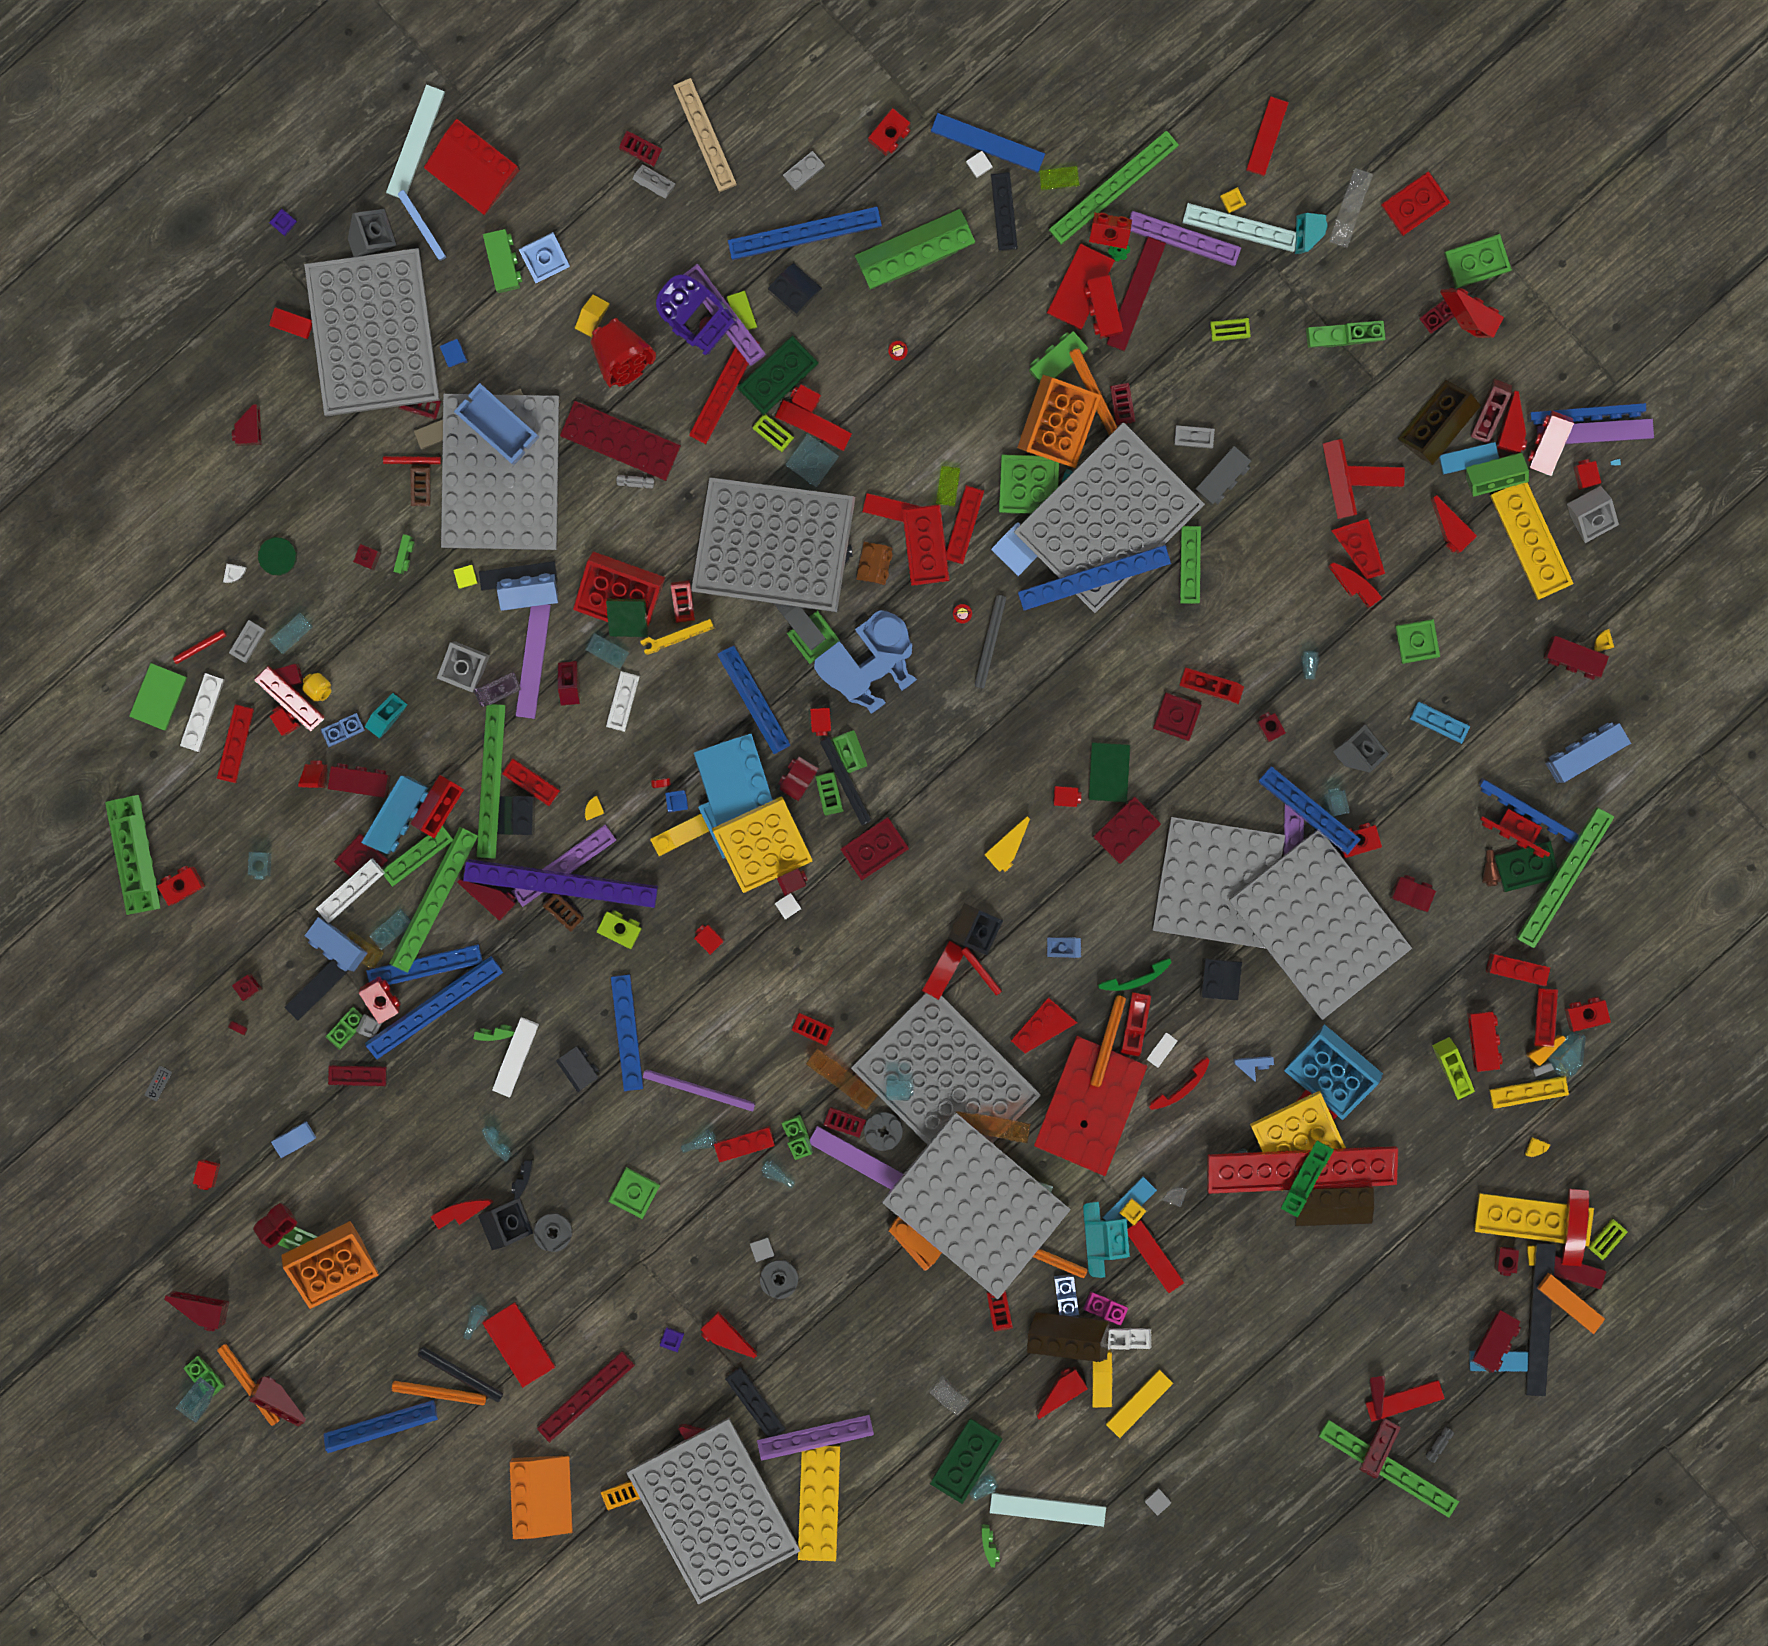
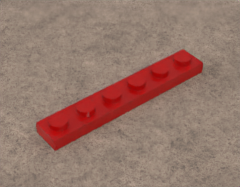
[689,341,760,445]

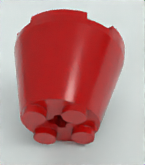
[591,318,656,387]

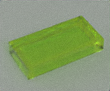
[1039,166,1080,191]
[936,466,961,507]

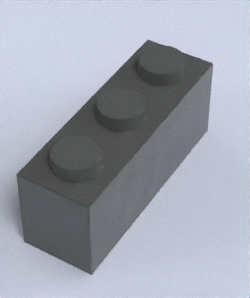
[1194,446,1251,506]

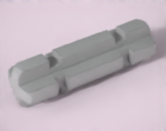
[616,475,654,489]

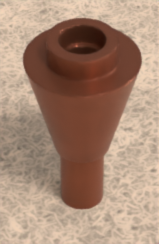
[1482,850,1501,886]

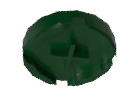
[258,537,297,576]

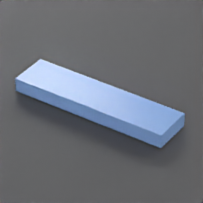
[398,190,446,261]

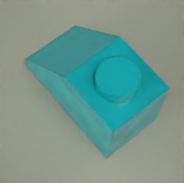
[1295,213,1327,254]
[365,693,408,738]

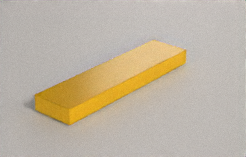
[1489,1076,1569,1109]
[1106,1369,1173,1438]

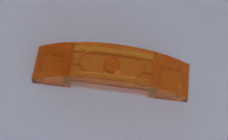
[806,1048,878,1110]
[955,1111,1031,1143]

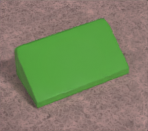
[832,730,867,773]
[278,1227,318,1250]

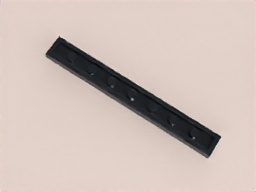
[1525,1243,1556,1396]

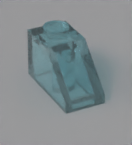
[1548,1033,1586,1077]
[176,1377,215,1423]

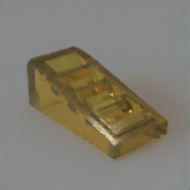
[347,931,384,969]

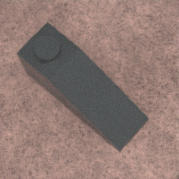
[773,603,826,651]

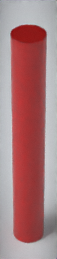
[383,456,441,464]
[173,629,227,664]
[961,947,1002,996]

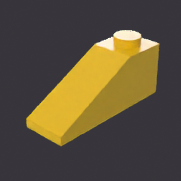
[650,814,709,856]
[984,816,1030,872]
[1092,1349,1112,1408]

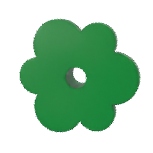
[1108,245,1130,262]

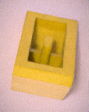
[575,295,610,338]

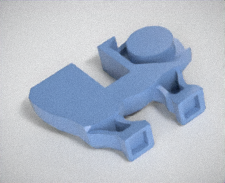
[814,610,917,714]

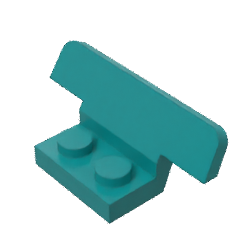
[1083,1202,1130,1278]

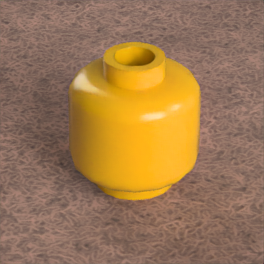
[303,673,331,701]

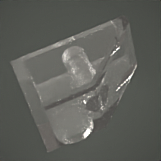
[929,1375,970,1415]

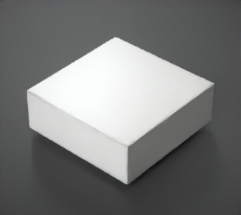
[966,151,993,178]
[775,893,801,919]

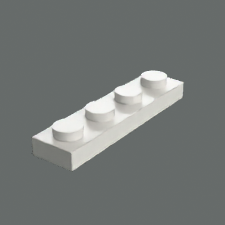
[180,673,224,752]
[316,859,385,923]

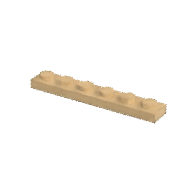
[673,78,737,193]

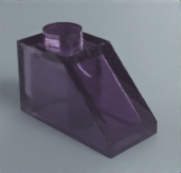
[474,672,521,707]

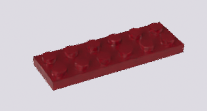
[560,401,681,481]

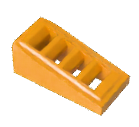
[1526,1035,1566,1066]
[601,1480,640,1510]

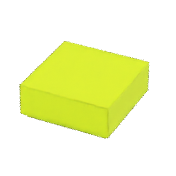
[454,565,478,589]

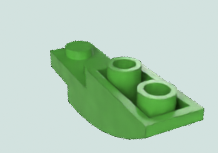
[1306,321,1385,348]

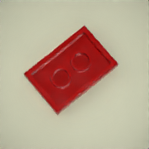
[1381,171,1451,237]

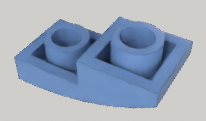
[320,713,365,748]
[271,1121,316,1158]
[1054,1274,1079,1316]

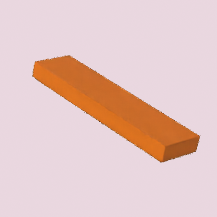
[1537,1273,1605,1334]

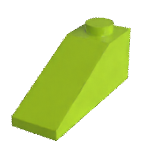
[1432,1037,1475,1100]

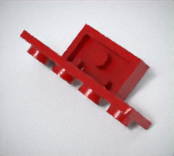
[1480,809,1550,858]

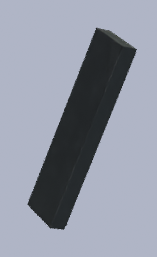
[991,172,1018,252]
[479,561,558,591]
[284,959,350,1021]
[725,1367,786,1438]

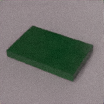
[1088,743,1130,802]
[1494,841,1558,892]

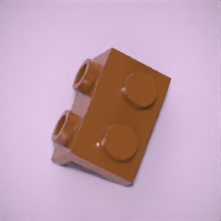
[856,542,892,585]

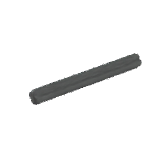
[975,595,1006,689]

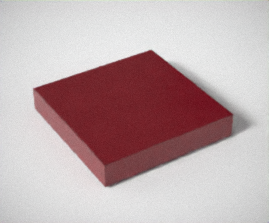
[1153,693,1202,741]
[334,834,388,877]

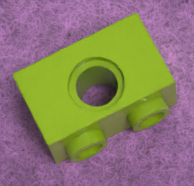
[597,910,642,949]

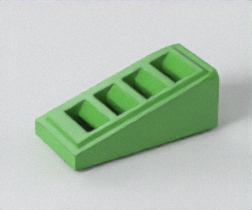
[815,772,844,815]

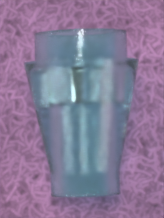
[1301,651,1320,679]
[969,1474,998,1501]

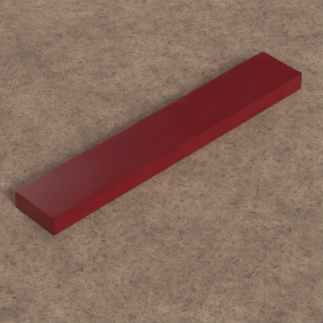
[1107,237,1166,352]
[537,1351,635,1443]

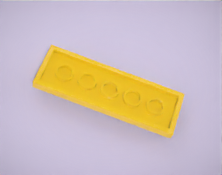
[1490,482,1574,600]
[1474,1193,1594,1246]
[798,1445,840,1561]

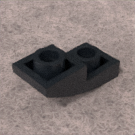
[511,1159,534,1199]

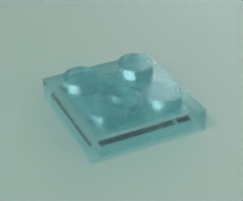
[785,434,839,488]

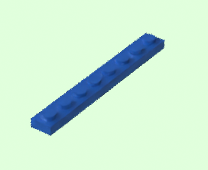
[728,207,882,260]
[1018,545,1171,610]
[365,956,503,1059]

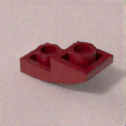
[1419,300,1454,334]

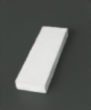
[606,671,640,732]

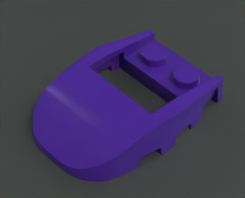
[656,275,737,355]

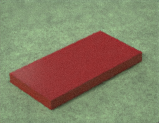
[1047,244,1115,330]
[902,504,950,586]
[482,1302,556,1388]

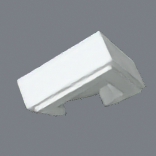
[223,564,247,583]

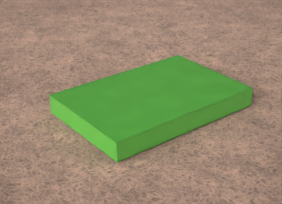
[1444,234,1512,289]
[129,663,187,731]

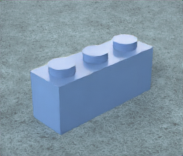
[497,573,558,611]
[305,917,367,971]

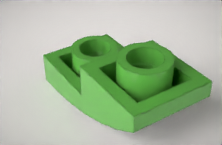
[326,1007,363,1050]
[473,1024,515,1041]
[781,1115,813,1160]
[184,1356,225,1398]
[981,1524,1000,1568]

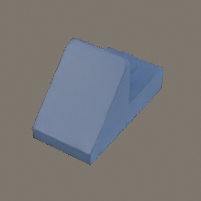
[1047,937,1081,958]
[1233,1056,1274,1082]

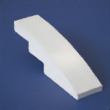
[492,1017,539,1097]
[1108,1328,1151,1350]

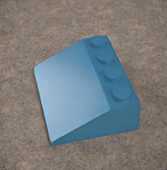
[693,734,772,826]
[361,776,428,854]
[1284,1024,1383,1120]

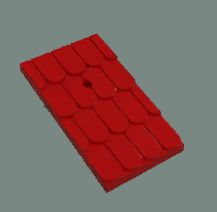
[1034,1036,1147,1176]

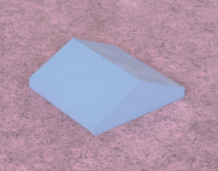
[519,232,570,283]
[991,522,1038,576]

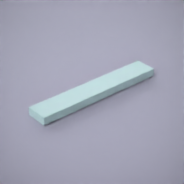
[386,85,445,198]
[1182,203,1296,252]
[990,1493,1106,1527]

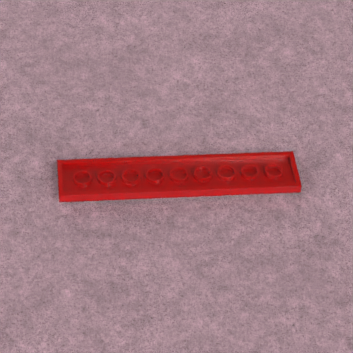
[1207,1146,1398,1194]

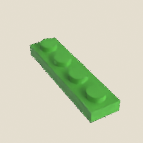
[1180,526,1201,604]
[383,825,453,887]

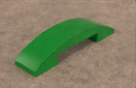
[1097,958,1172,991]
[1280,1141,1334,1218]

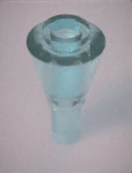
[681,1129,717,1153]
[761,1160,795,1188]
[463,1305,488,1340]

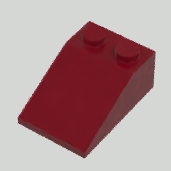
[164,1291,229,1331]

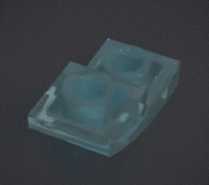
[270,613,313,654]
[585,633,629,669]
[369,909,411,950]
[482,1125,512,1162]

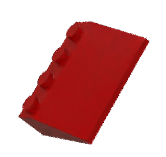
[424,119,520,216]
[573,552,665,627]

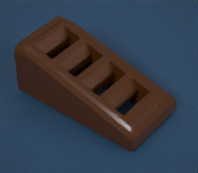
[410,466,431,506]
[542,893,584,932]

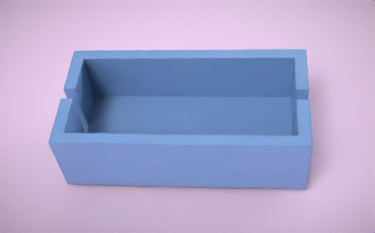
[454,383,539,465]
[1545,722,1631,783]

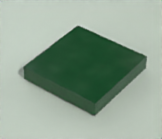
[606,598,648,637]

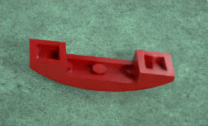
[775,400,852,451]
[1147,1056,1210,1110]
[1561,1189,1589,1267]

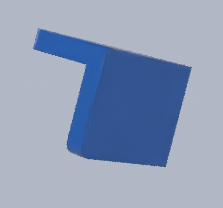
[440,339,468,367]
[665,790,688,812]

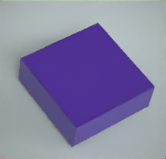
[269,209,297,236]
[660,1327,684,1352]

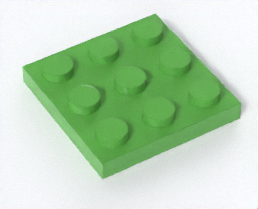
[999,455,1059,514]

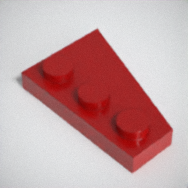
[1331,519,1385,579]
[1011,998,1077,1054]

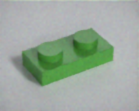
[393,534,415,575]

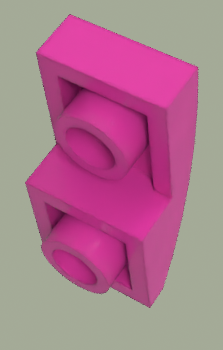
[1083,1291,1128,1325]

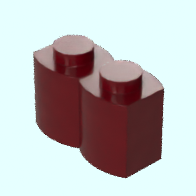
[778,757,819,802]
[1390,875,1436,912]
[253,1203,297,1249]

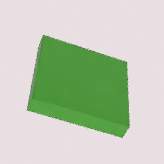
[787,611,841,664]
[1395,619,1440,664]
[608,1167,660,1219]

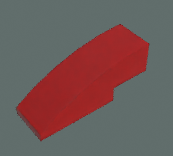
[1328,563,1382,608]
[921,941,963,1000]
[1120,992,1151,1056]
[431,1199,493,1229]

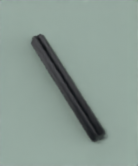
[820,737,871,825]
[418,1347,503,1402]

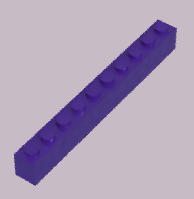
[463,859,658,908]

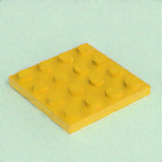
[712,796,813,893]
[1250,1091,1346,1191]

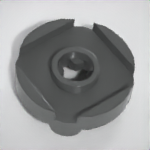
[864,1112,903,1151]
[534,1213,573,1252]
[760,1260,798,1299]

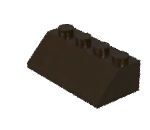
[1398,380,1481,465]
[1295,1186,1374,1226]
[1027,1312,1110,1362]

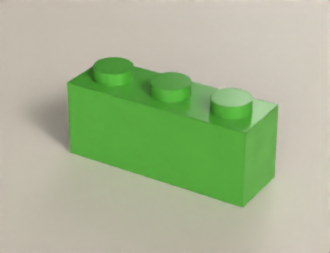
[483,229,523,293]
[1029,331,1089,383]
[1466,453,1529,497]

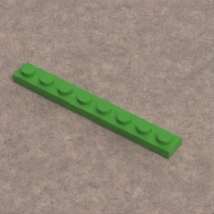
[1049,131,1179,245]
[477,704,505,858]
[1516,806,1614,948]
[389,827,478,973]
[1318,1419,1459,1518]

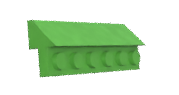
[855,209,975,290]
[105,795,160,915]

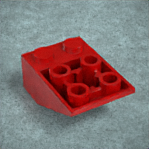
[1440,288,1504,338]

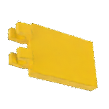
[640,619,715,655]

